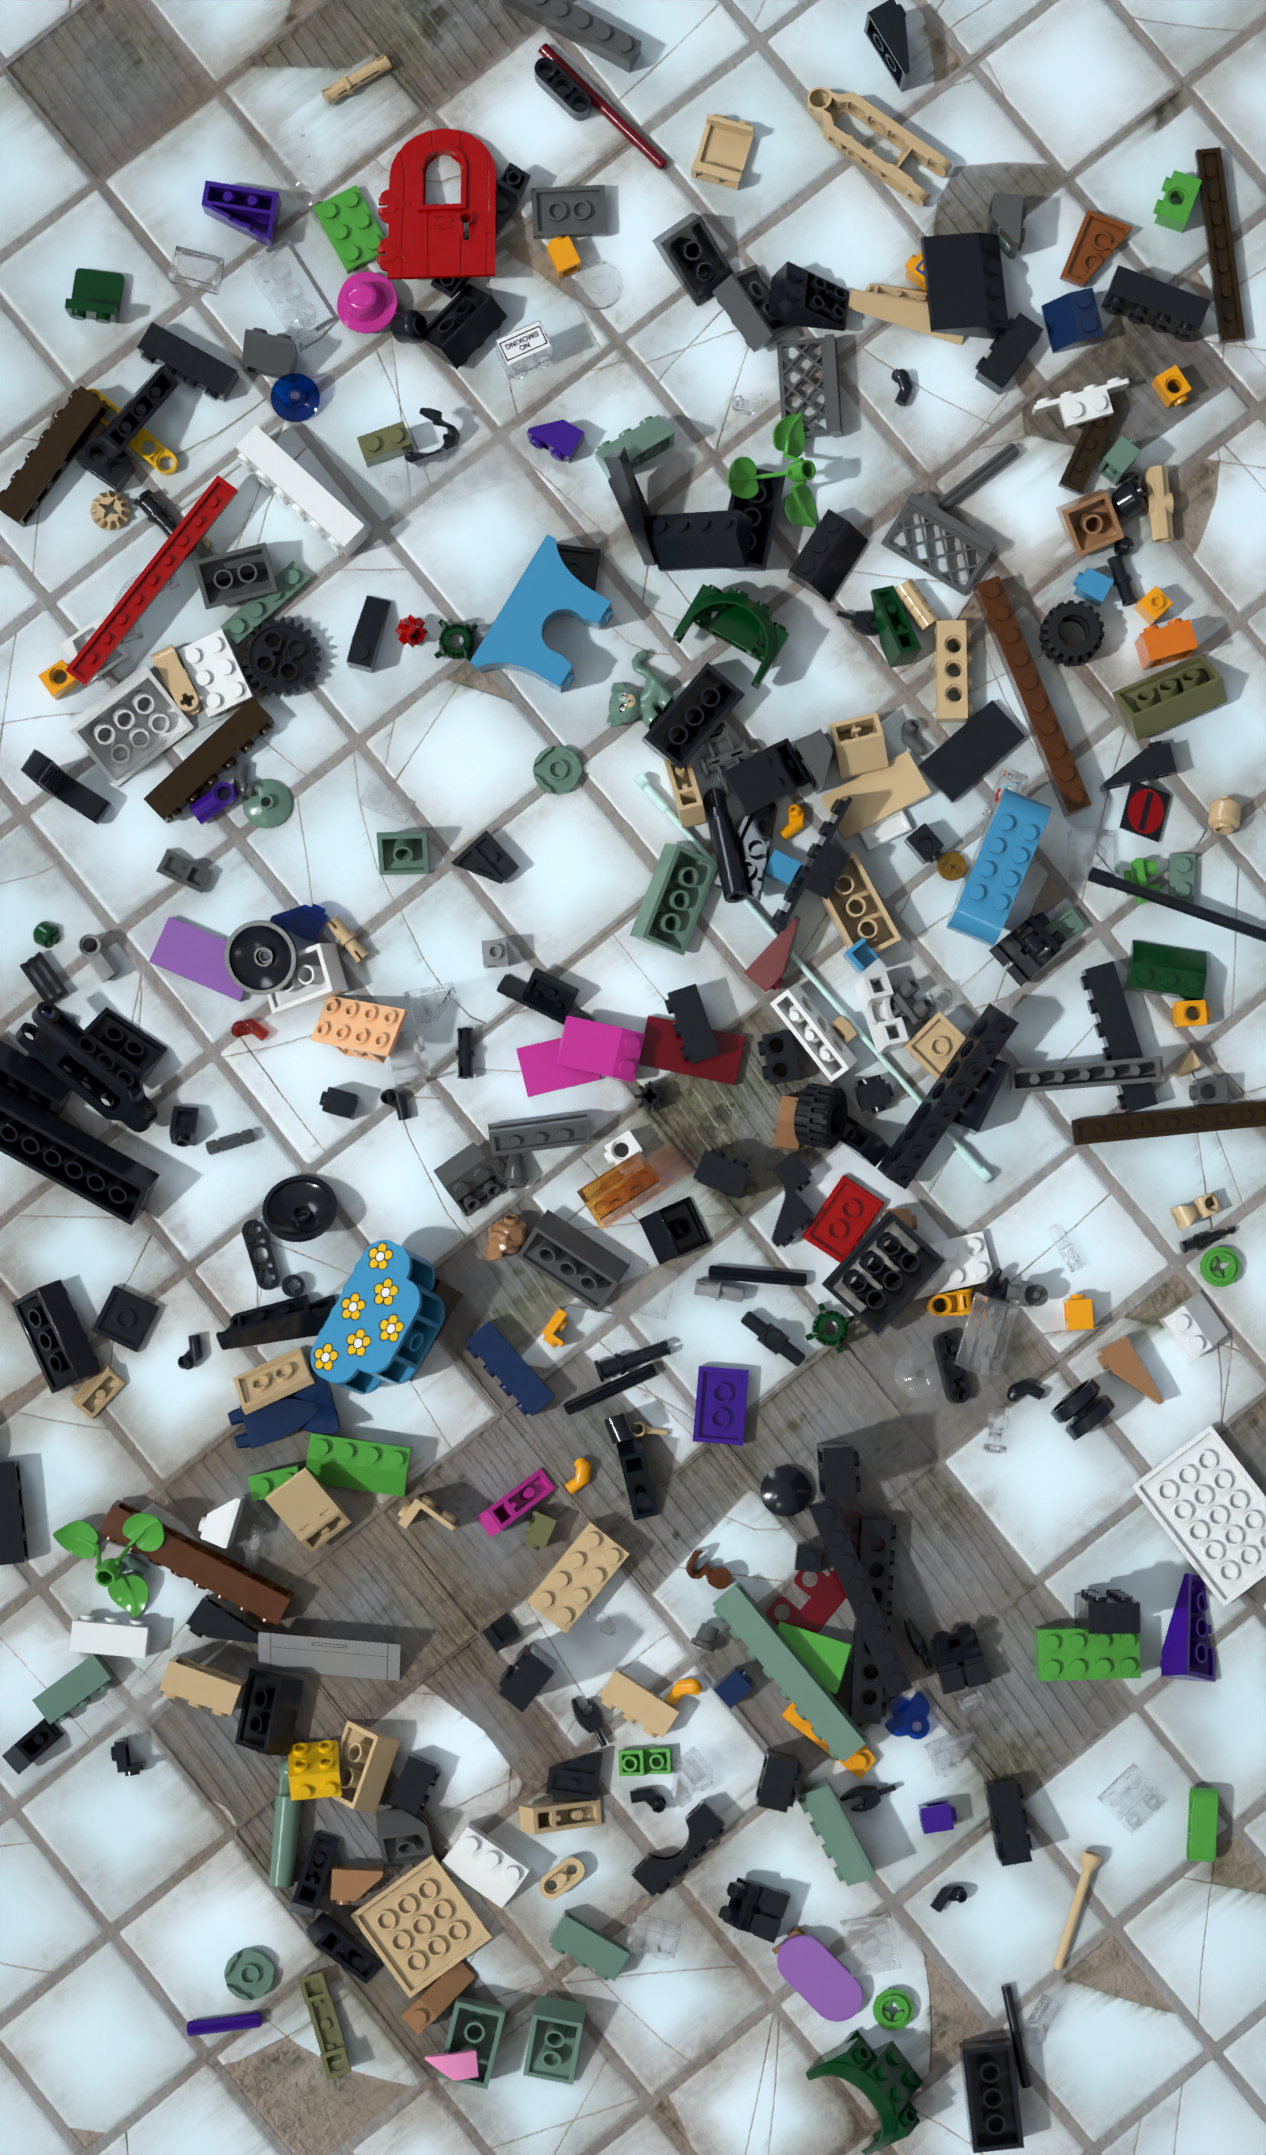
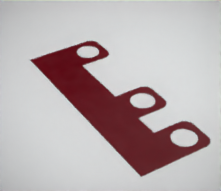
[767,1510,893,1633]

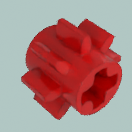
[395,615,428,648]

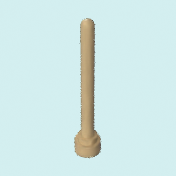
[1053,1850,1102,1971]

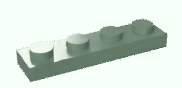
[220,561,311,646]

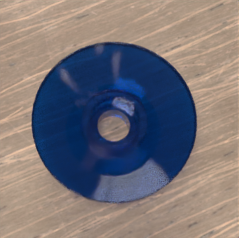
[270,373,320,422]

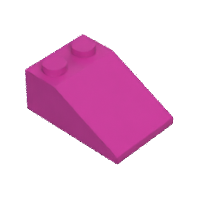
[555,1016,645,1083]

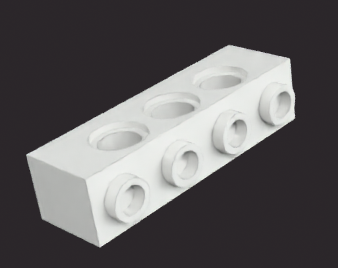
[770,983,858,1082]

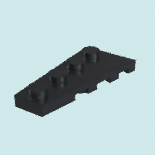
[714,803,778,901]

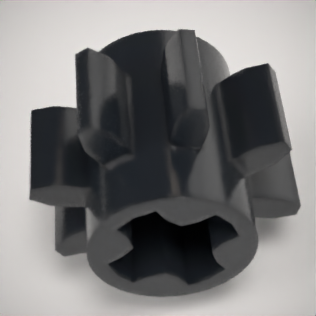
[634,1081,665,1113]

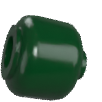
[33,921,60,948]

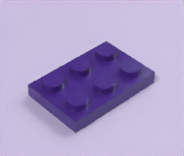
[693,1366,749,1446]

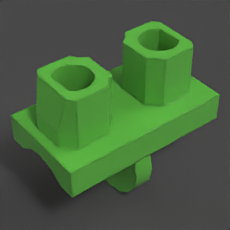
[1124,857,1160,905]

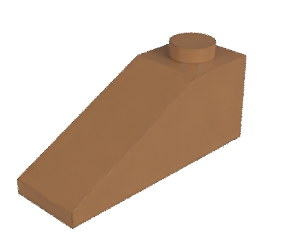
[1097,1336,1164,1405]
[401,1960,476,2035]

